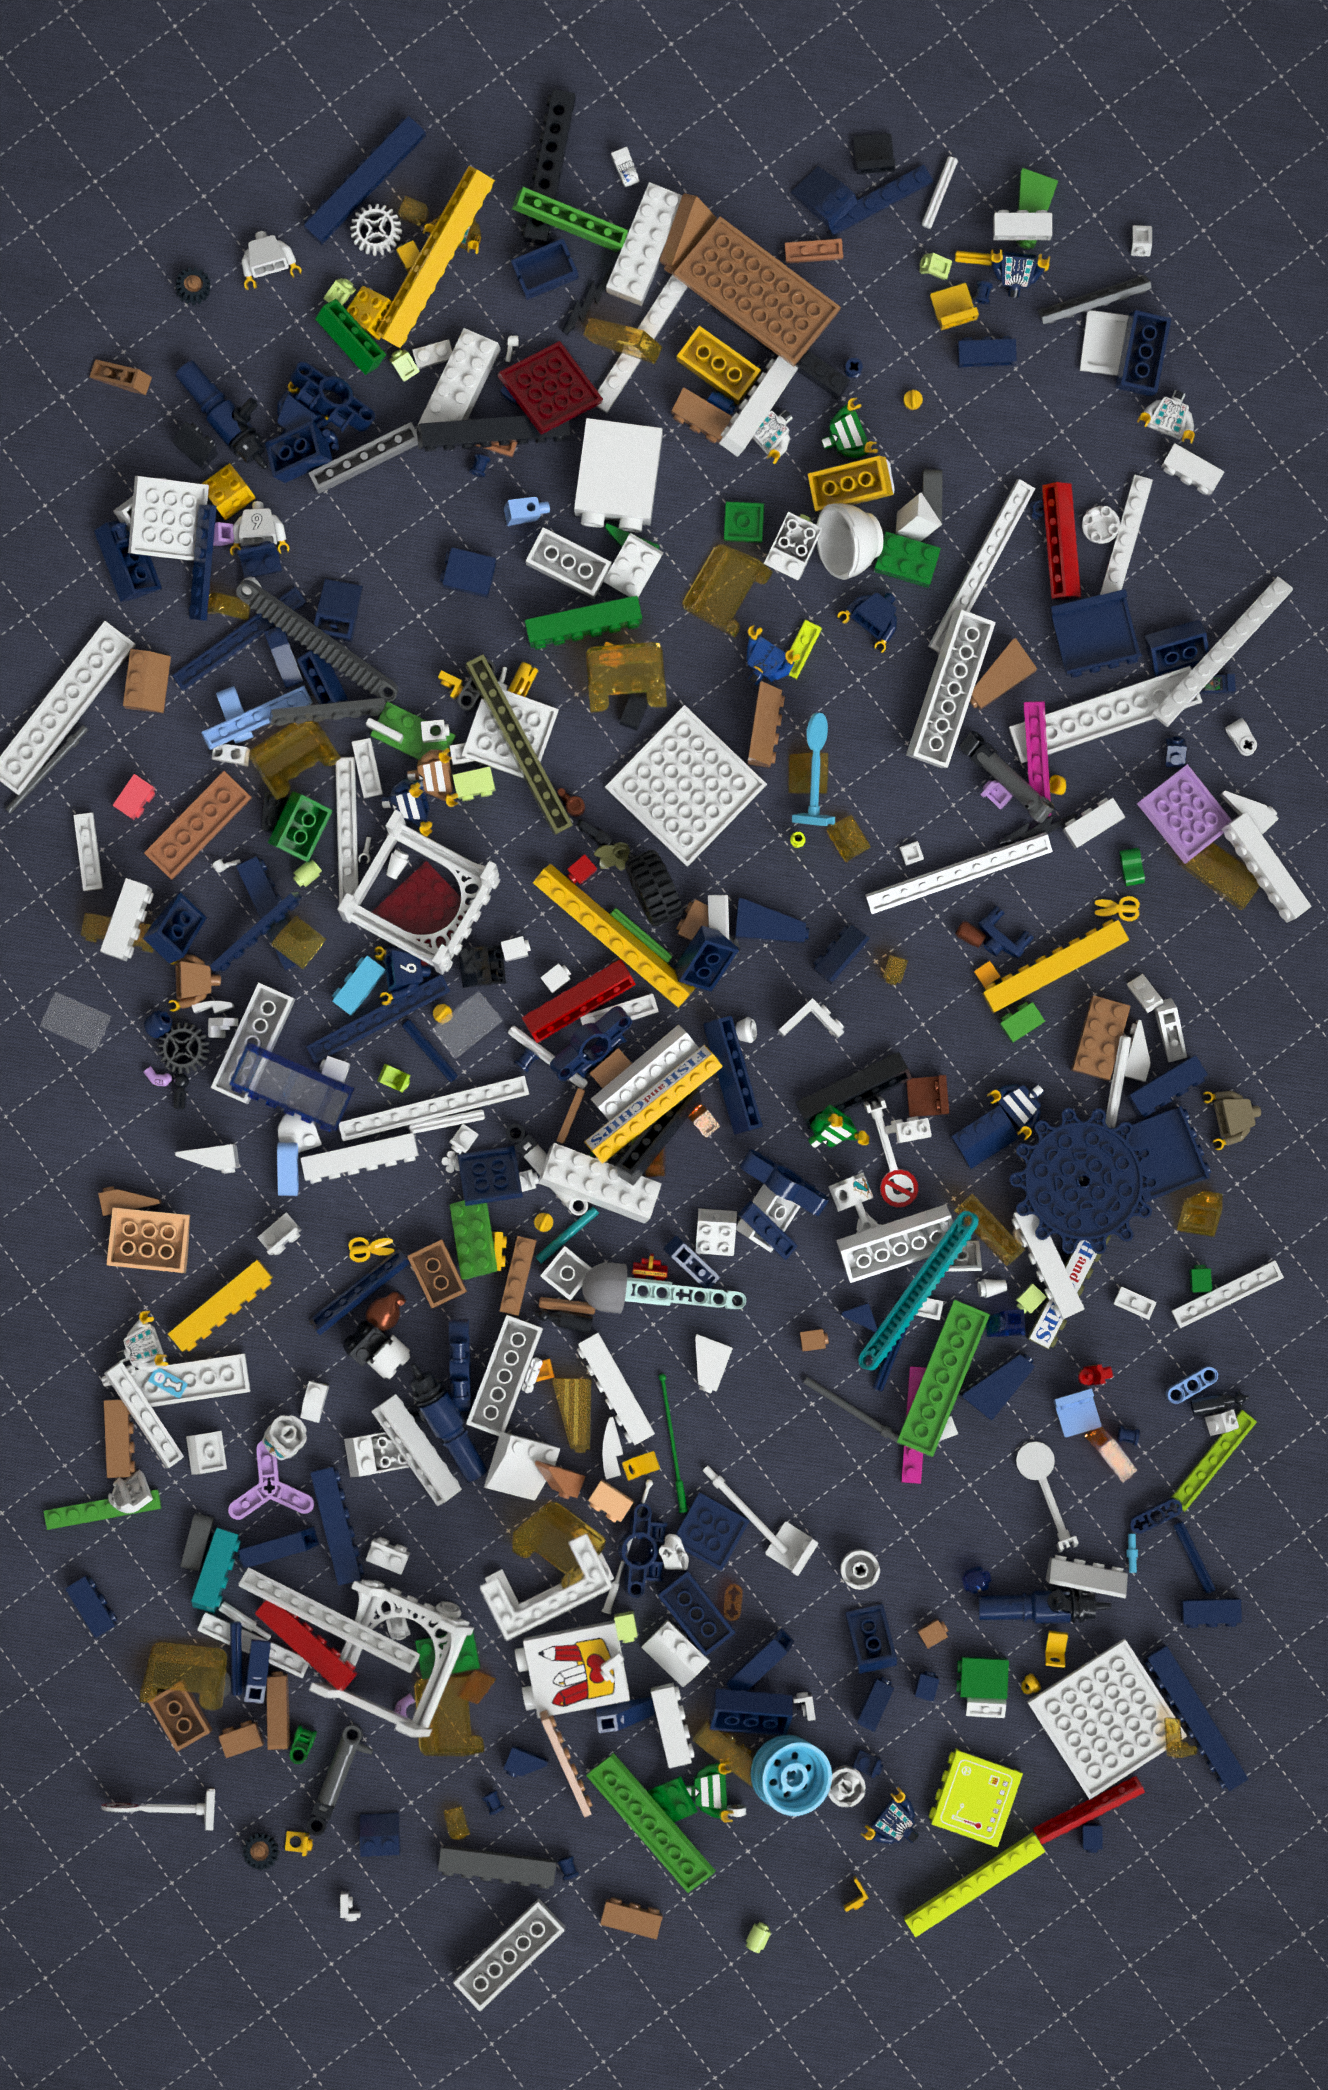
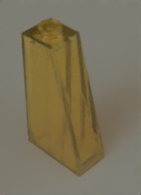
[583,318,662,364]
[552,1378,592,1453]

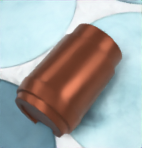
[955,921,986,948]

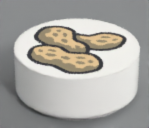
[727,1804,746,1817]

